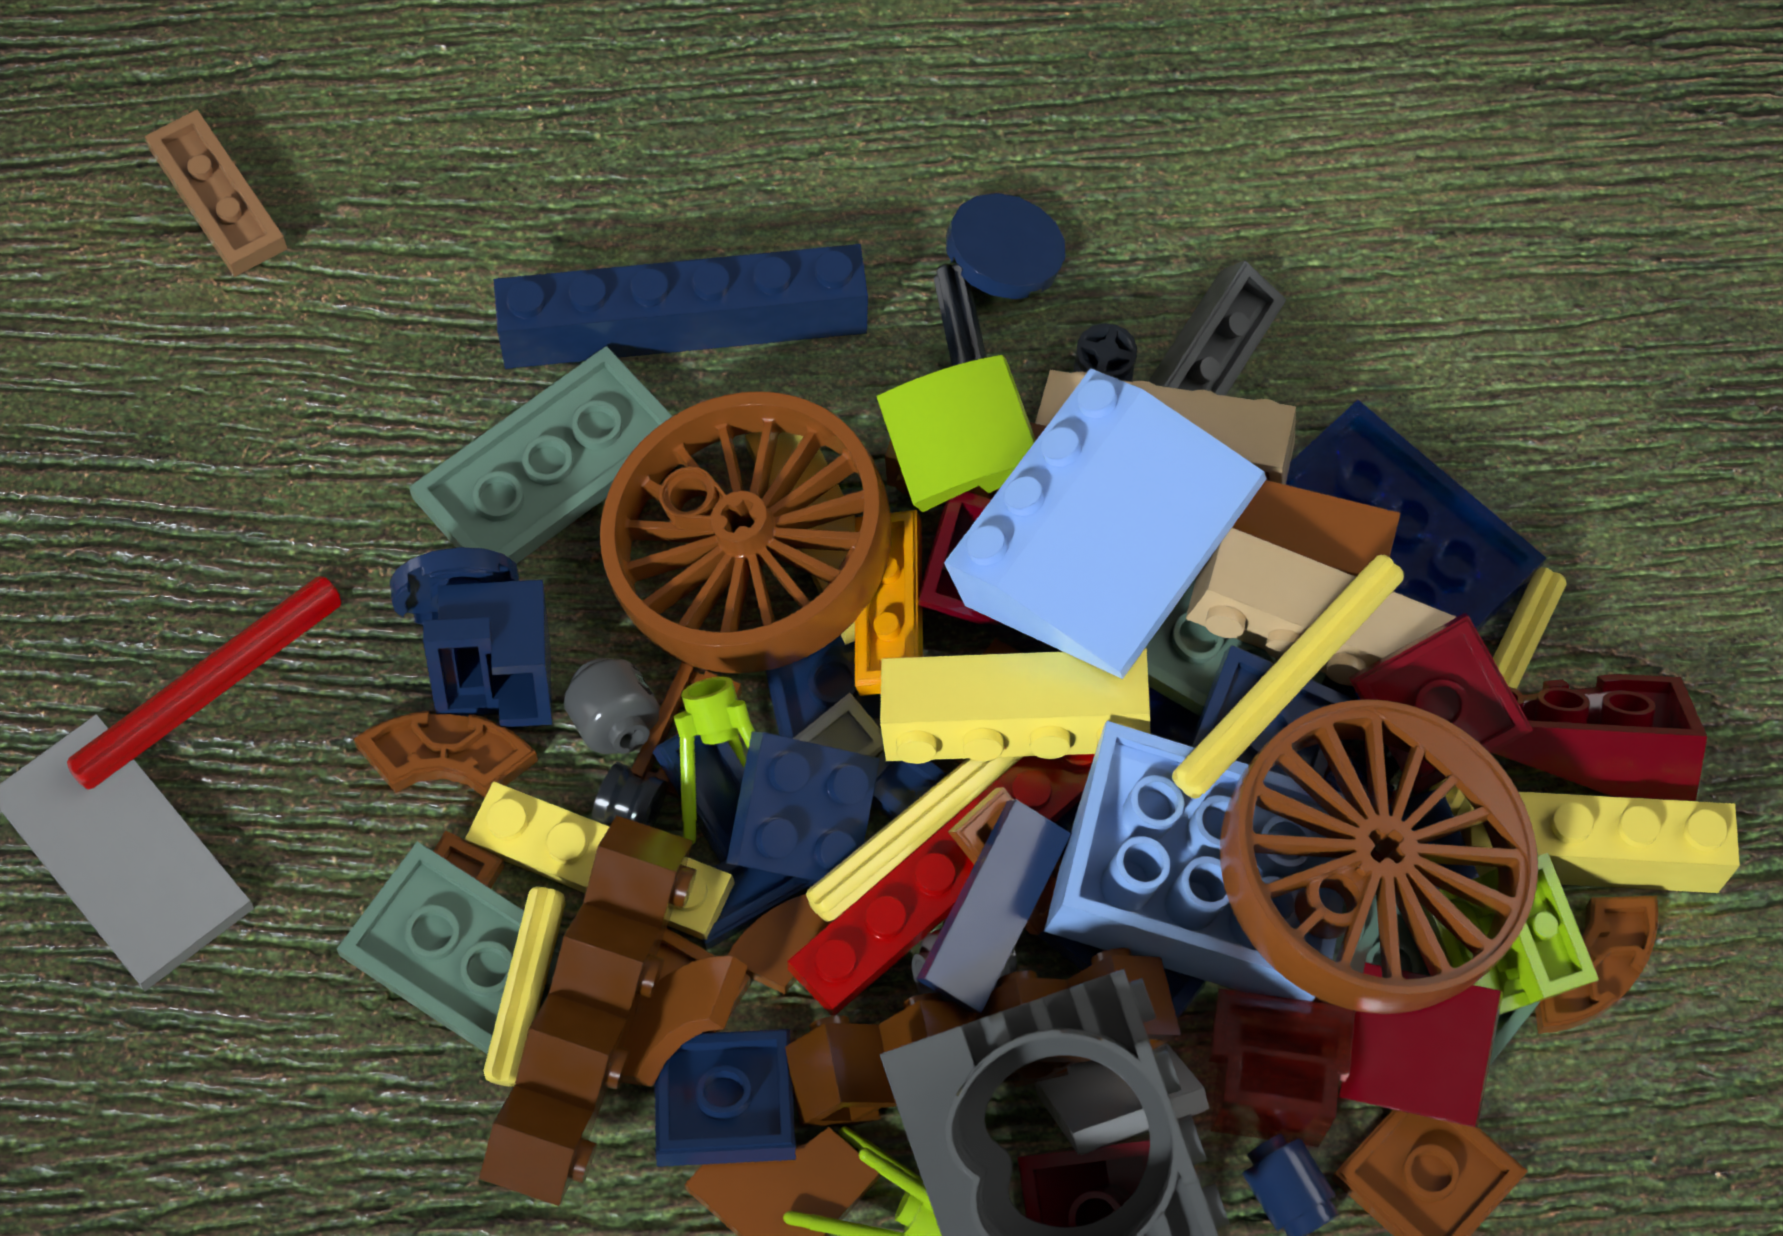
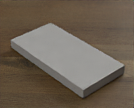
[0,714,254,991]

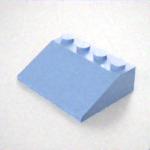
[944,368,1266,679]
[1044,721,1346,1010]

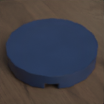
[946,193,1065,299]
[390,547,519,626]

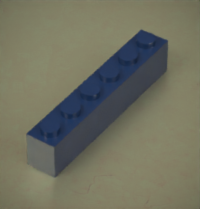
[493,244,868,369]

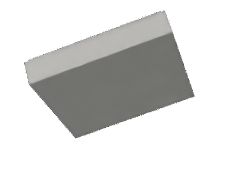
[1034,1043,1209,1155]

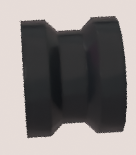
[1073,323,1137,382]
[592,762,667,827]

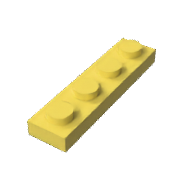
[465,781,735,940]

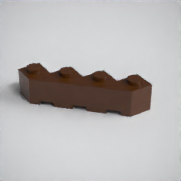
[479,815,697,1206]
[785,948,1181,1126]

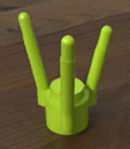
[674,677,756,845]
[783,1126,942,1236]

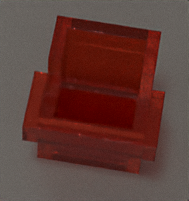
[1209,988,1355,1147]

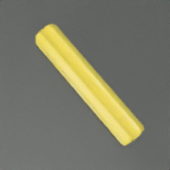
[483,887,566,1087]

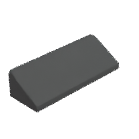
[1148,260,1287,396]

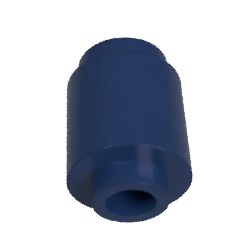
[1242,1133,1340,1236]

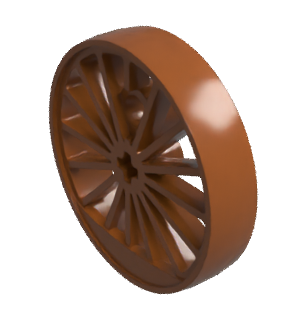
[600,392,892,673]
[1220,700,1538,1014]

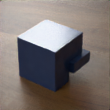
[423,580,552,727]

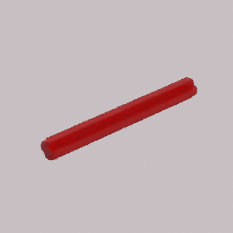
[67,576,341,790]

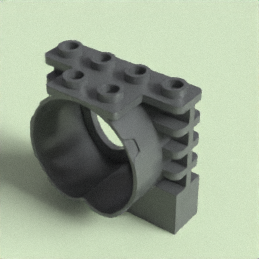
[880,969,1230,1236]

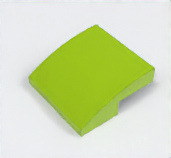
[876,355,1036,512]
[1419,853,1599,1015]

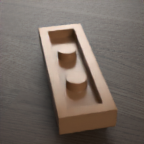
[144,109,287,277]

